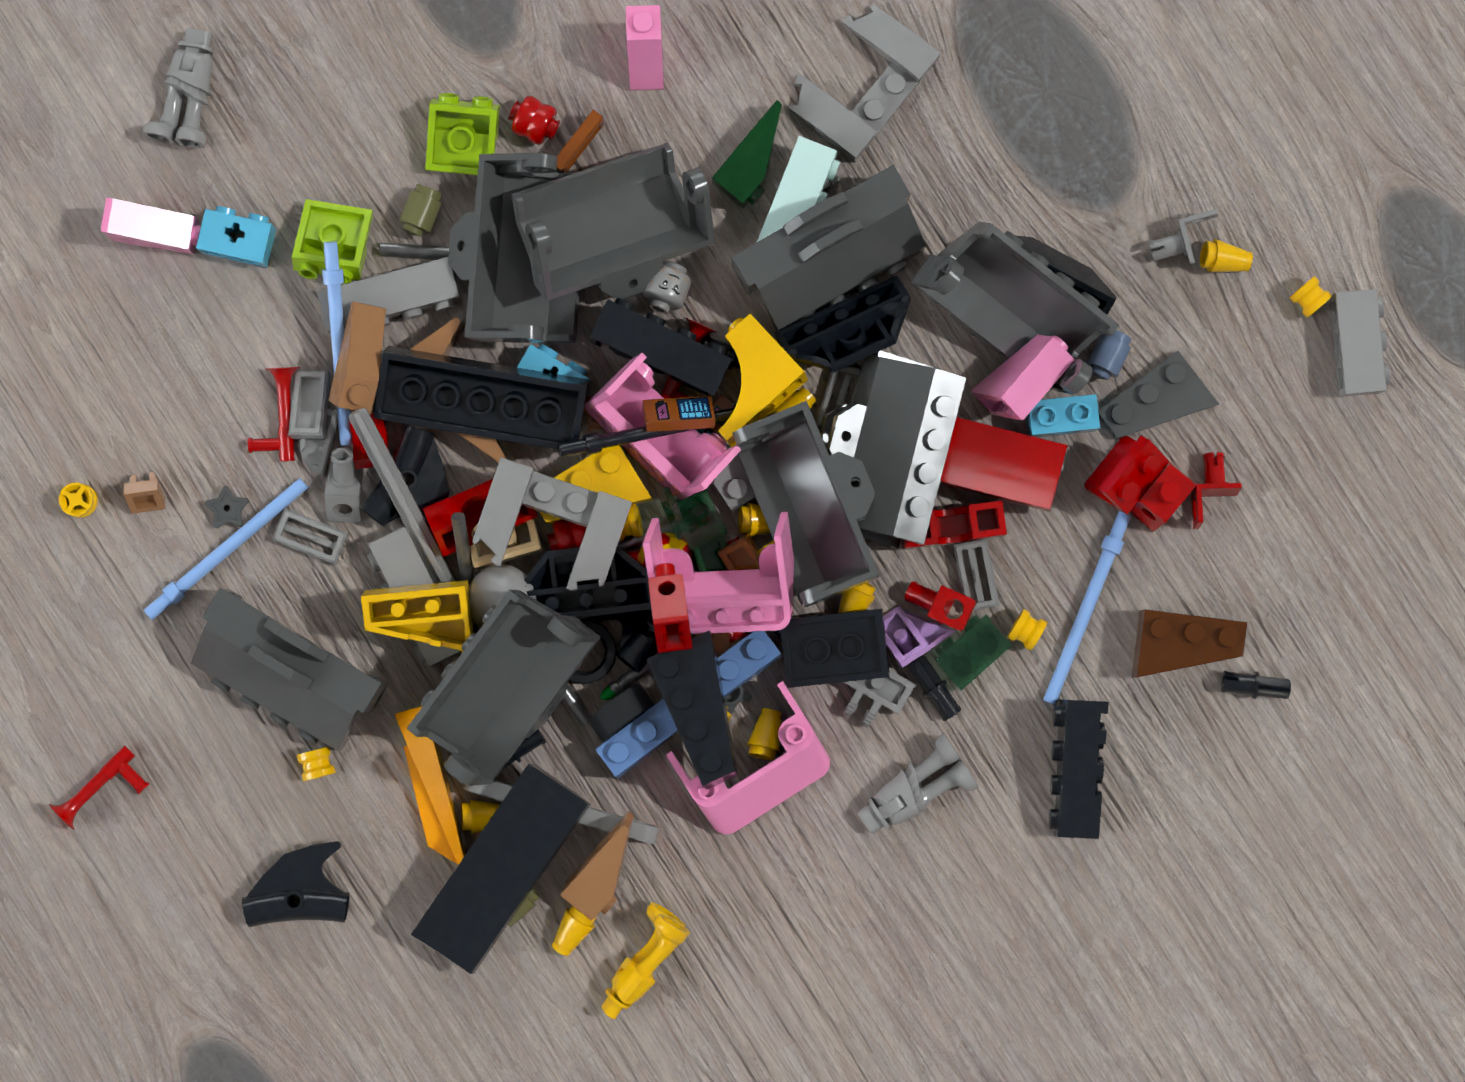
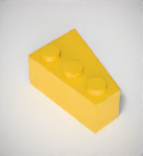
[539,445,653,525]

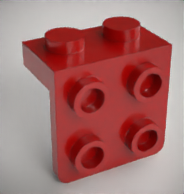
[1084,435,1170,515]

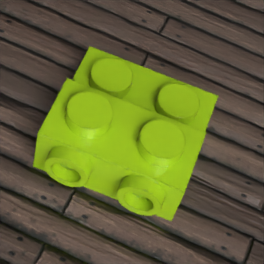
[425,93,500,175]
[292,199,373,284]

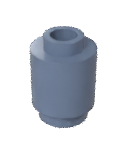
[1086,330,1132,381]

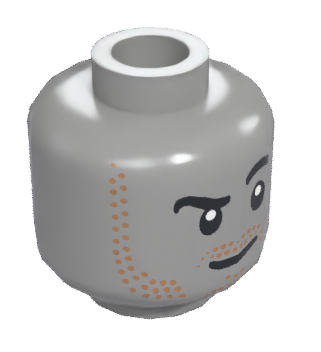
[642,261,691,314]

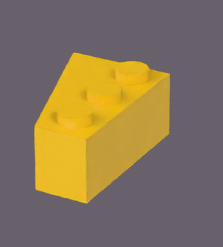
[361,580,474,652]

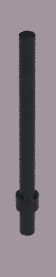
[557,407,735,457]

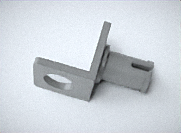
[1148,209,1218,266]
[324,448,364,523]

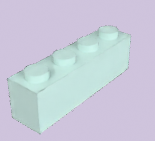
[757,136,841,242]

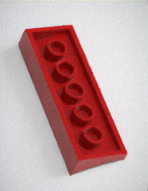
[940,417,1068,512]

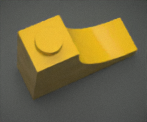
[718,314,808,447]

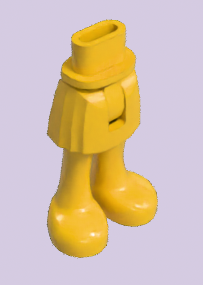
[601,902,690,1019]

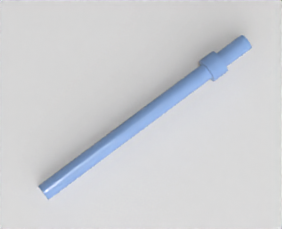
[322,241,353,446]
[143,478,309,620]
[1043,511,1131,705]

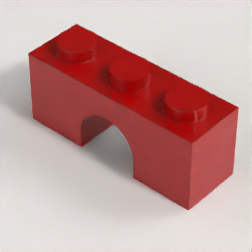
[423,479,538,557]
[901,500,1007,550]

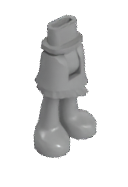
[142,28,214,148]
[857,733,979,834]

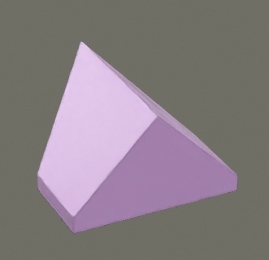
[883,605,956,668]

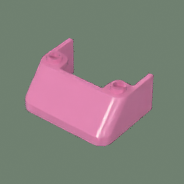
[585,353,741,500]
[643,512,794,634]
[666,681,830,834]

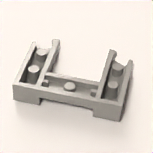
[789,5,941,162]
[472,457,632,591]

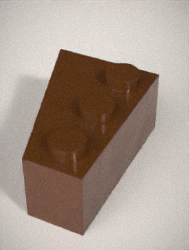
[1131,609,1247,678]

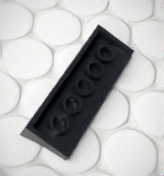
[374,346,590,449]
[411,764,591,974]

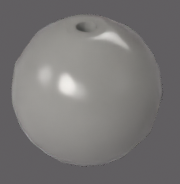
[469,565,536,627]

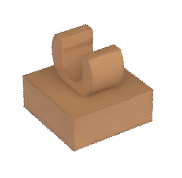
[123,472,165,514]

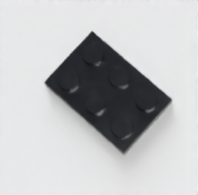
[781,609,890,688]

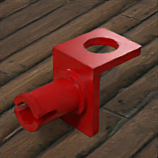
[1191,452,1242,529]
[905,581,976,631]

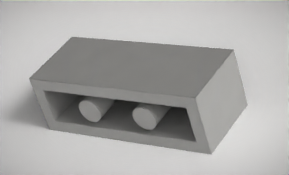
[1329,289,1390,397]

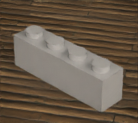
[317,257,462,334]
[367,526,462,667]

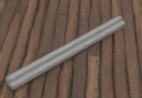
[349,408,457,583]

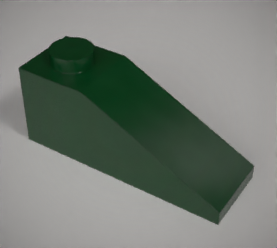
[712,100,782,209]

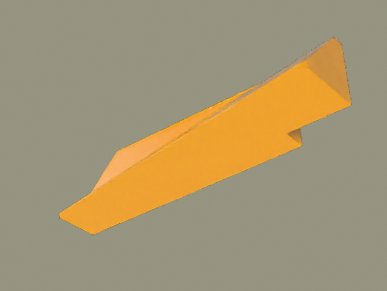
[395,706,466,865]

